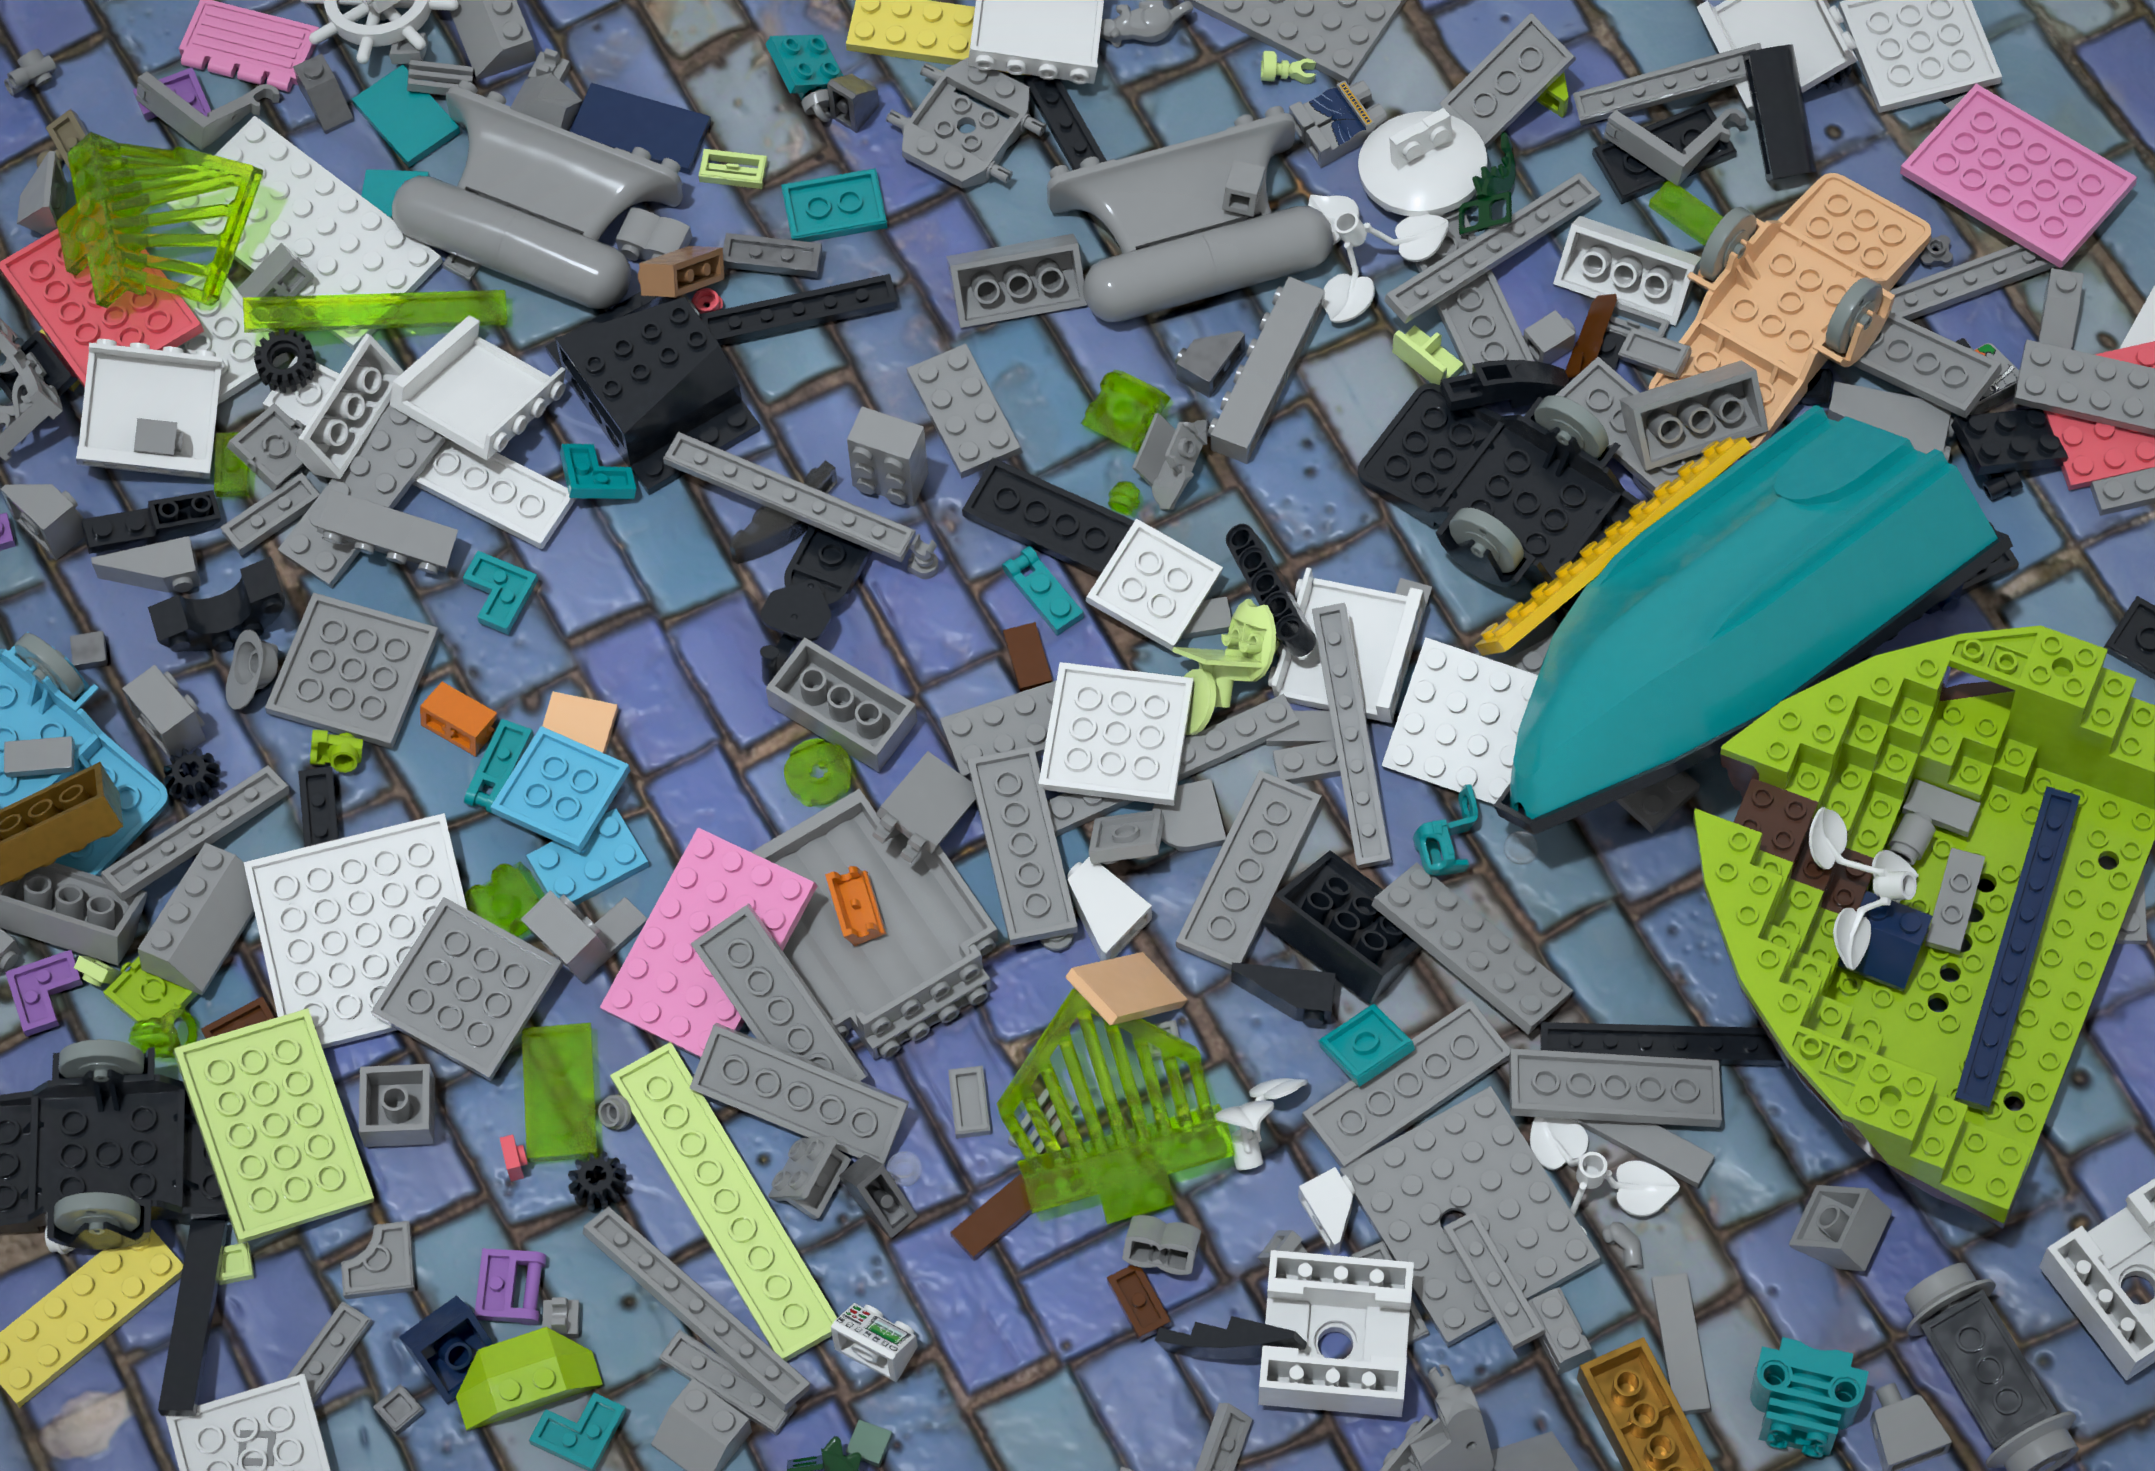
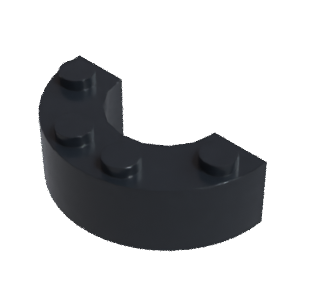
[148,557,285,652]

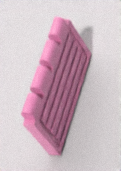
[179,0,319,92]

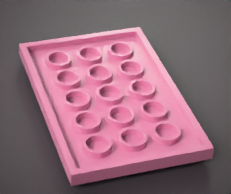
[1900,84,2137,269]
[600,828,818,1058]

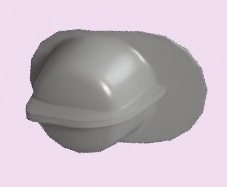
[226,630,278,710]

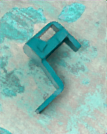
[1412,784,1478,876]

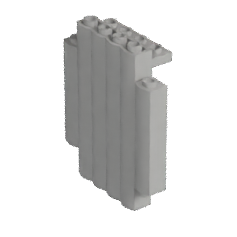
[752,788,998,1060]

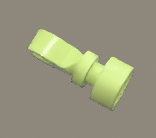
[1261,51,1316,84]

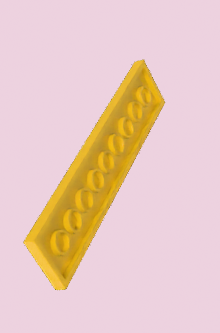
[1475,436,1752,656]

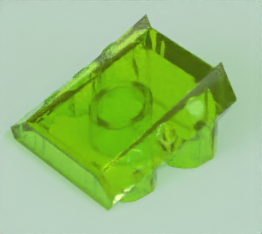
[1080,369,1171,452]
[465,861,545,937]

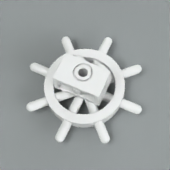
[301,0,459,64]

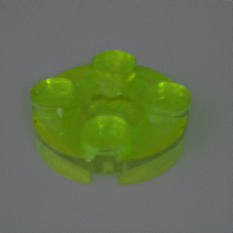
[784,738,852,807]

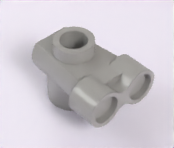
[4,48,56,96]

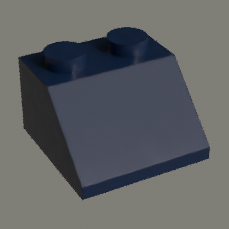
[1838,891,1933,992]
[399,1295,493,1404]

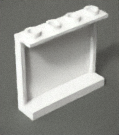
[968,0,1104,84]
[1697,0,1858,115]
[390,315,566,461]
[76,339,222,479]
[1268,568,1426,723]

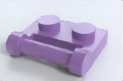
[474,1248,547,1325]

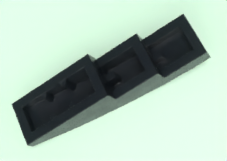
[1155,1316,1307,1359]

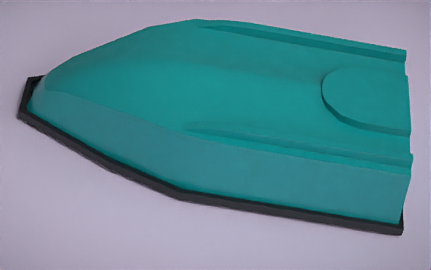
[1494,405,2013,835]

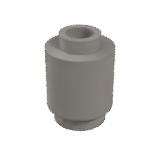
[1890,811,1936,865]

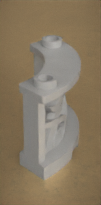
[0,318,63,462]

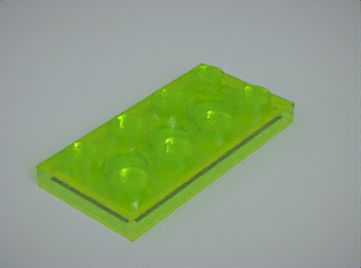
[522,1023,598,1163]

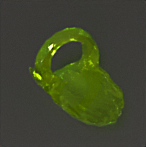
[127,1008,197,1059]

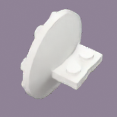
[1358,108,1487,217]

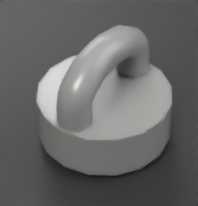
[801,89,831,122]

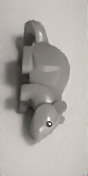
[1100,0,1193,48]

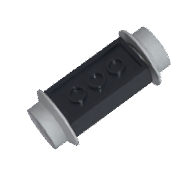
[1904,1262,2079,1471]

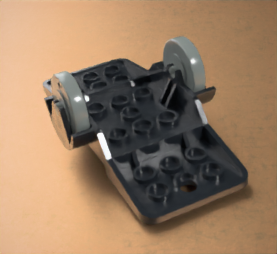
[1358,383,1641,611]
[0,1039,230,1250]

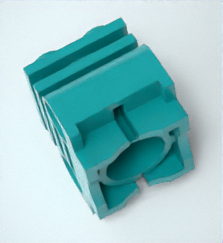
[1750,1337,1869,1458]

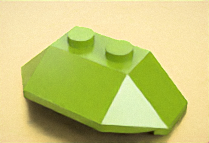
[456,1327,603,1431]

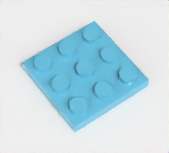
[490,726,631,853]

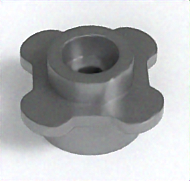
[1920,235,1953,267]

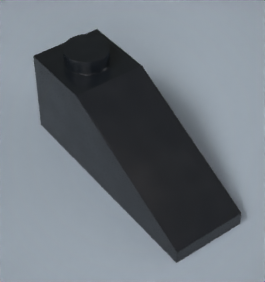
[1231,962,1336,1027]

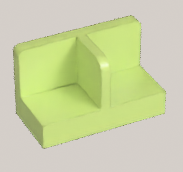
[1392,325,1463,385]

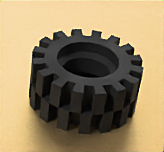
[254,329,317,393]

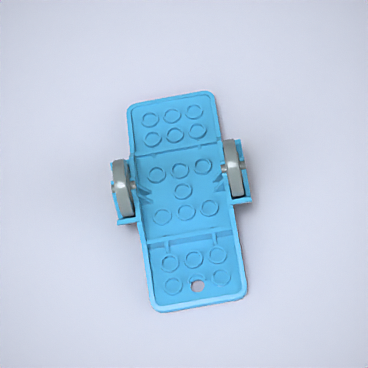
[0,632,169,877]

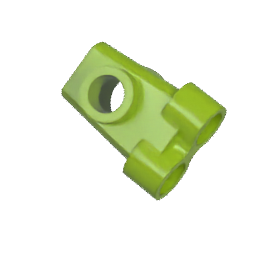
[310,729,363,773]

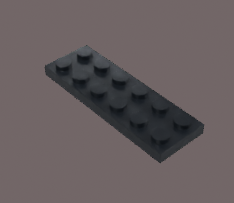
[962,458,1170,577]

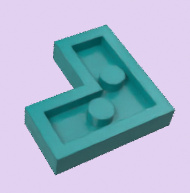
[560,444,636,499]
[463,551,538,635]
[529,1392,627,1471]

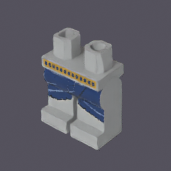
[1289,80,1387,168]

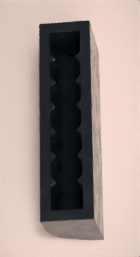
[1743,44,1817,181]

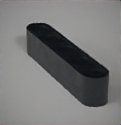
[1226,523,1316,657]

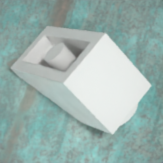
[1298,1167,1355,1255]

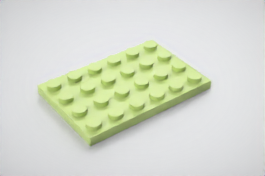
[174,1008,374,1244]

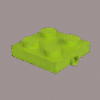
[103,956,198,1038]

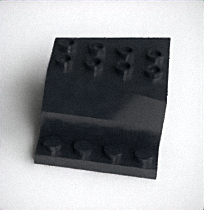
[545,291,760,495]

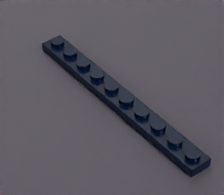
[1954,786,2080,1112]

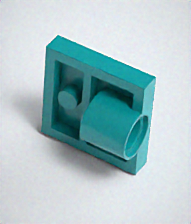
[765,35,843,100]

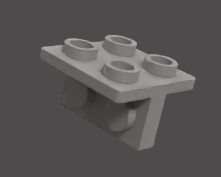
[768,1136,851,1219]

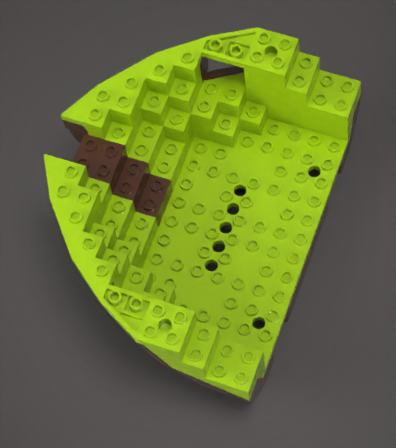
[1694,625,2155,1229]

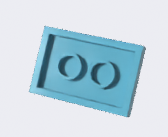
[526,808,649,906]

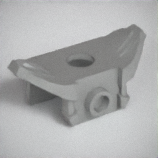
[1132,413,1208,509]

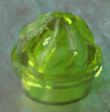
[1108,481,1140,515]

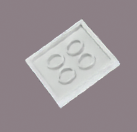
[1086,519,1223,651]

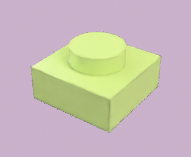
[74,955,121,987]

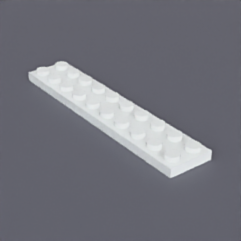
[263,356,577,549]

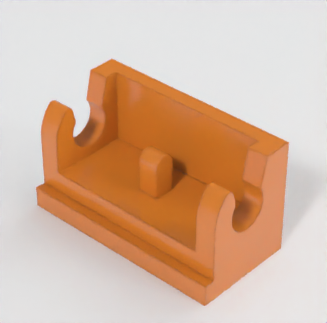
[420,681,497,757]
[825,866,886,946]

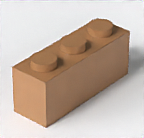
[638,246,724,297]

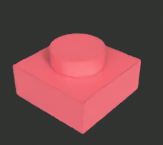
[500,1134,528,1182]

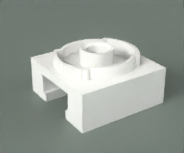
[2039,1178,2155,1381]
[1258,1250,1414,1417]

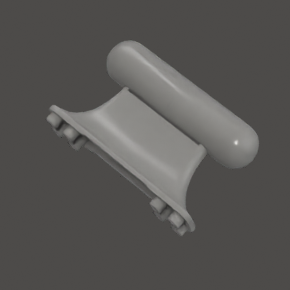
[392,80,683,310]
[1047,106,1334,322]

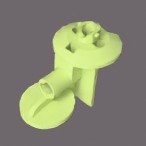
[1172,599,1280,735]

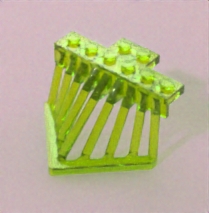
[57,132,263,308]
[997,988,1235,1224]

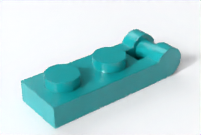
[1002,546,1084,636]
[464,718,534,814]

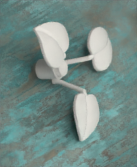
[1308,195,1449,323]
[1809,807,1919,971]
[1155,1078,1308,1170]
[1530,1117,1680,1235]

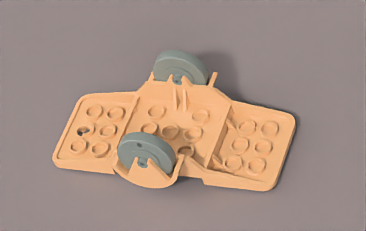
[1649,173,1931,455]

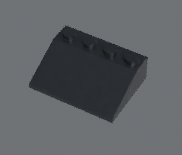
[1262,850,1423,1004]

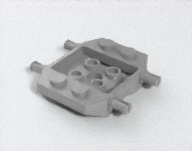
[886,57,1047,188]

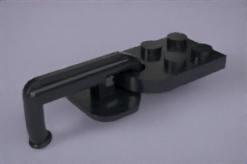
[760,525,873,686]

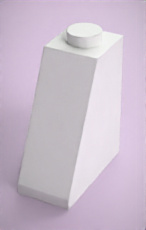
[1067,857,1152,961]

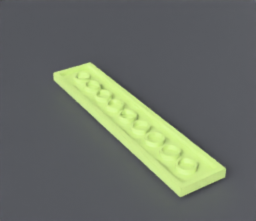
[610,1042,837,1362]

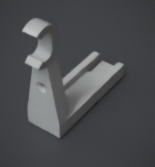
[136,71,280,150]
[1604,108,1747,186]

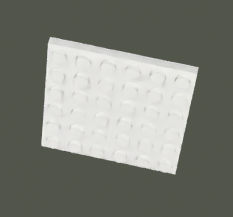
[244,813,468,1049]

